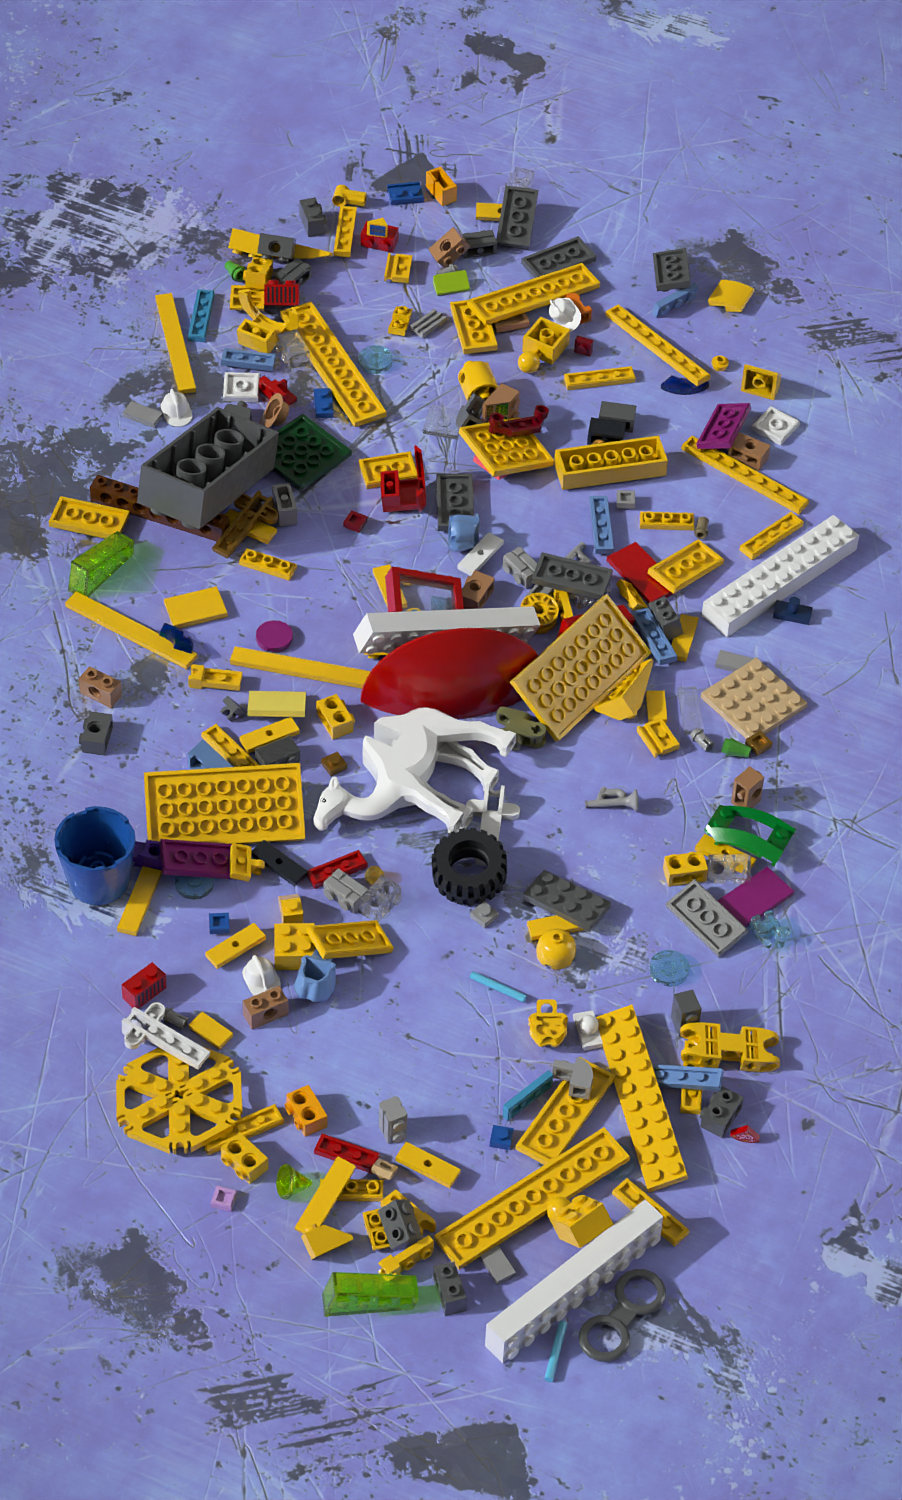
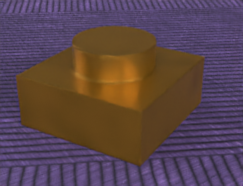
[745,731,773,756]
[321,751,347,777]

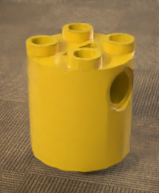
[458,361,498,402]

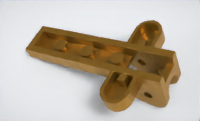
[212,490,278,559]

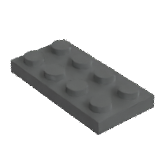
[496,185,539,250]
[521,236,596,278]
[653,248,691,292]
[436,473,474,531]
[531,552,613,599]
[523,870,611,932]

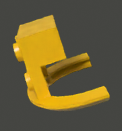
[236,289,299,353]

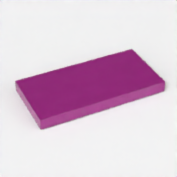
[696,403,751,449]
[159,839,237,880]
[717,867,794,928]

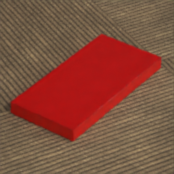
[606,542,680,604]

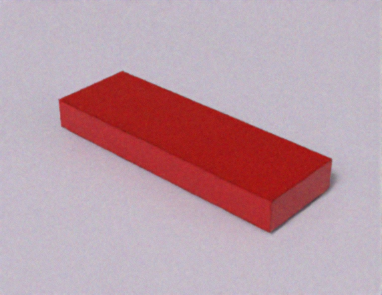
[307,850,368,889]
[314,1133,380,1174]

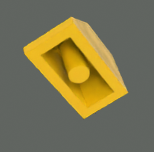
[278,894,303,923]
[301,1224,354,1260]

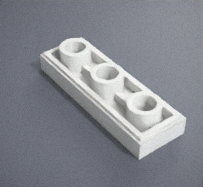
[457,532,504,576]

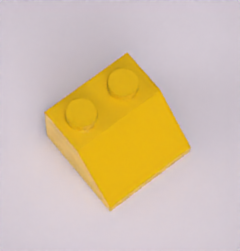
[741,364,782,400]

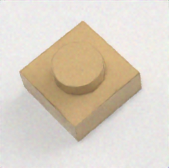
[371,1158,398,1180]

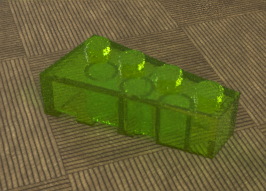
[68,531,135,597]
[322,1272,419,1317]

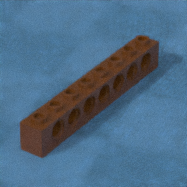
[90,475,230,542]

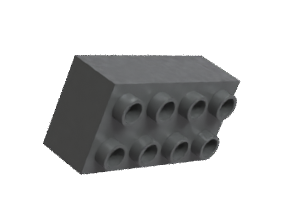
[137,407,279,529]

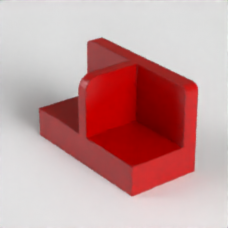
[259,375,297,405]

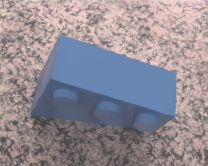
[188,739,233,770]

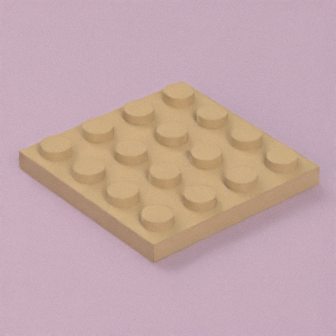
[700,657,807,739]

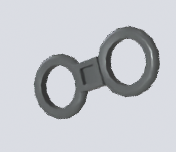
[579,1269,666,1362]

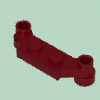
[488,405,549,438]

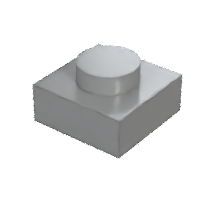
[617,490,635,509]
[470,902,499,928]

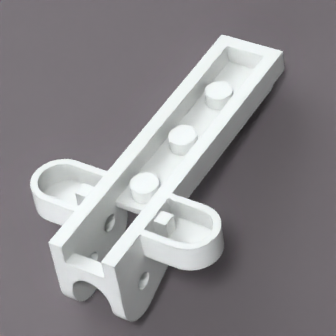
[466,784,520,866]
[122,1002,210,1069]

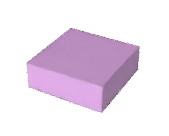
[210,1186,237,1212]

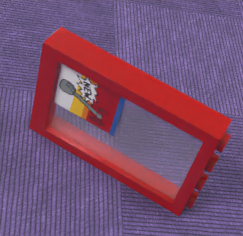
[385,566,464,612]

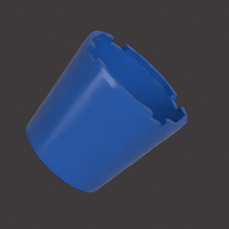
[54,806,136,905]

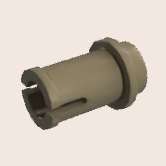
[694,517,709,539]

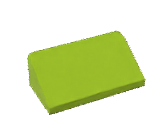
[433,270,470,296]

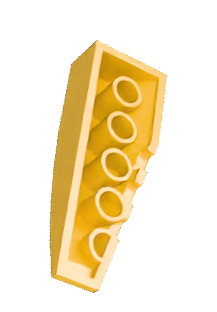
[228,228,333,260]

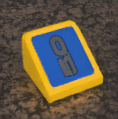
[367,217,388,237]

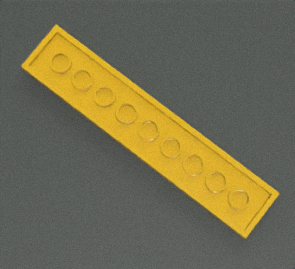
[280,301,387,427]
[596,1004,689,1193]
[434,1127,630,1270]

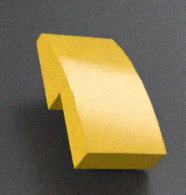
[388,306,413,336]
[362,1208,390,1251]

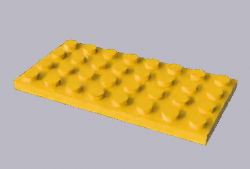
[510,594,652,742]
[144,763,305,844]

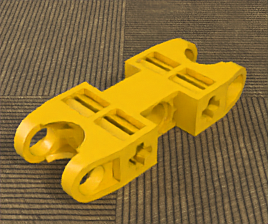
[680,1022,780,1072]

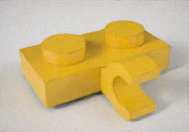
[230,843,265,882]

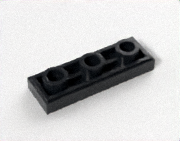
[251,840,308,887]

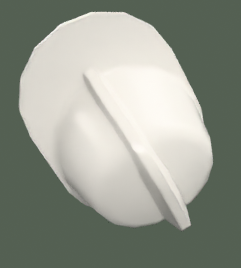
[549,298,581,332]
[161,389,192,427]
[242,955,281,996]

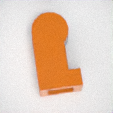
[565,293,592,325]

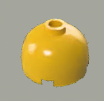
[536,928,577,970]

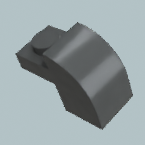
[456,393,486,429]

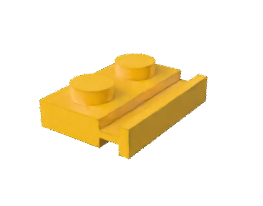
[384,253,412,283]
[637,718,680,758]

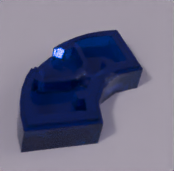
[661,375,710,395]
[159,623,194,654]

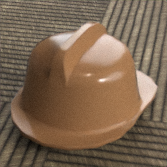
[259,393,290,428]

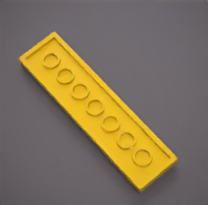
[467,263,600,326]

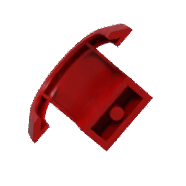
[380,445,426,513]

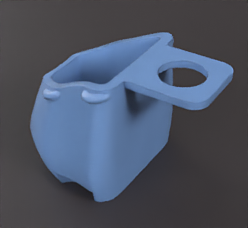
[448,513,480,552]
[294,949,337,1002]

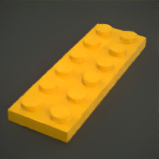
[516,1057,615,1165]

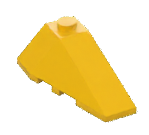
[594,658,654,721]

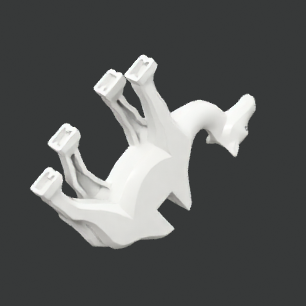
[313,707,516,833]

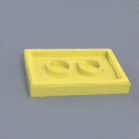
[248,691,306,717]

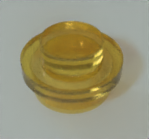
[365,866,384,885]

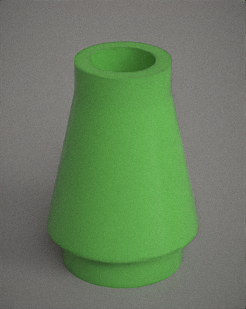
[224,260,246,282]
[721,737,751,758]

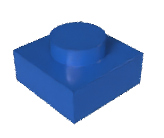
[209,913,230,934]
[489,1125,514,1150]

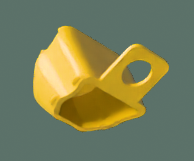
[528,999,568,1047]

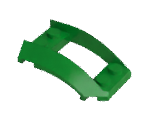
[704,805,796,867]

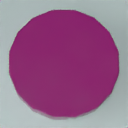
[256,620,293,652]

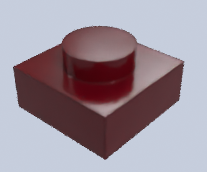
[574,335,593,357]
[343,510,368,533]

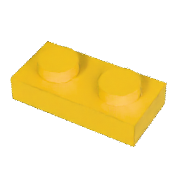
[616,579,647,611]

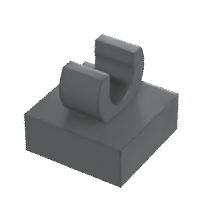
[220,696,247,721]

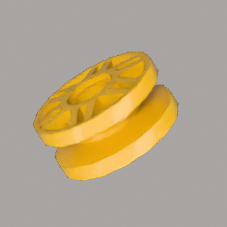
[520,593,559,634]

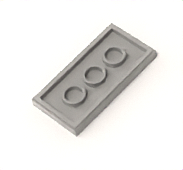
[665,879,748,958]

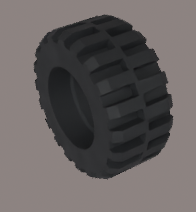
[432,828,507,906]

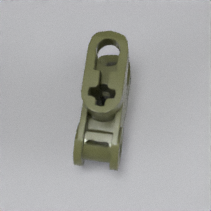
[489,707,546,751]

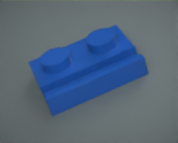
[387,181,424,205]

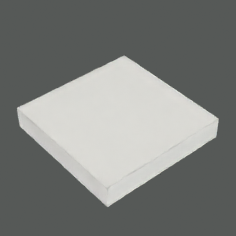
[223,372,260,402]
[751,406,800,446]

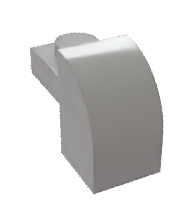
[552,1057,593,1100]

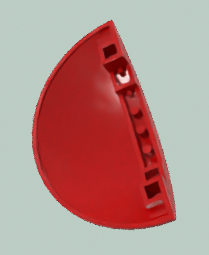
[360,628,539,719]

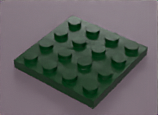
[273,414,352,491]

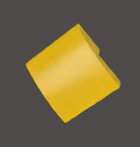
[708,279,755,312]
[230,285,265,311]

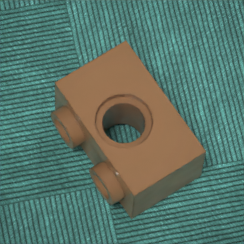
[428,227,471,268]
[728,432,771,471]
[462,570,495,609]
[78,666,122,708]
[731,766,764,808]
[242,986,289,1029]

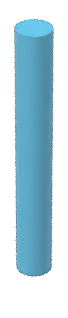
[469,971,527,1003]
[544,1321,567,1382]

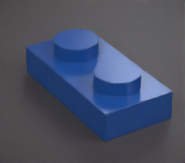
[314,388,333,419]

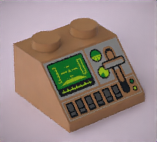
[482,383,520,423]

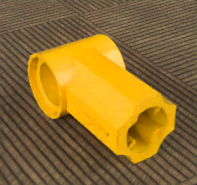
[332,185,367,207]

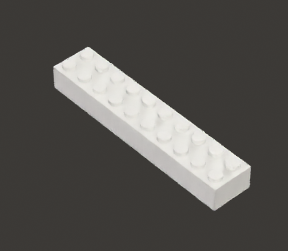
[702,515,859,637]
[353,606,540,654]
[485,1200,663,1363]

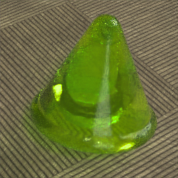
[276,1164,313,1200]

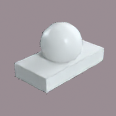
[573,1010,603,1051]

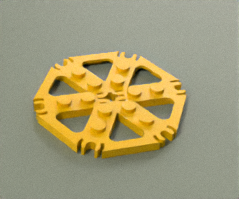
[116,1046,243,1154]

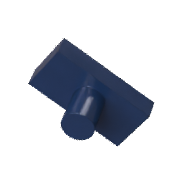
[773,597,813,625]

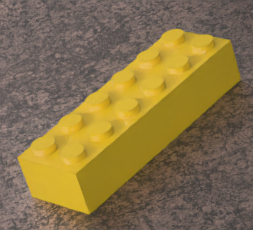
[554,436,668,490]

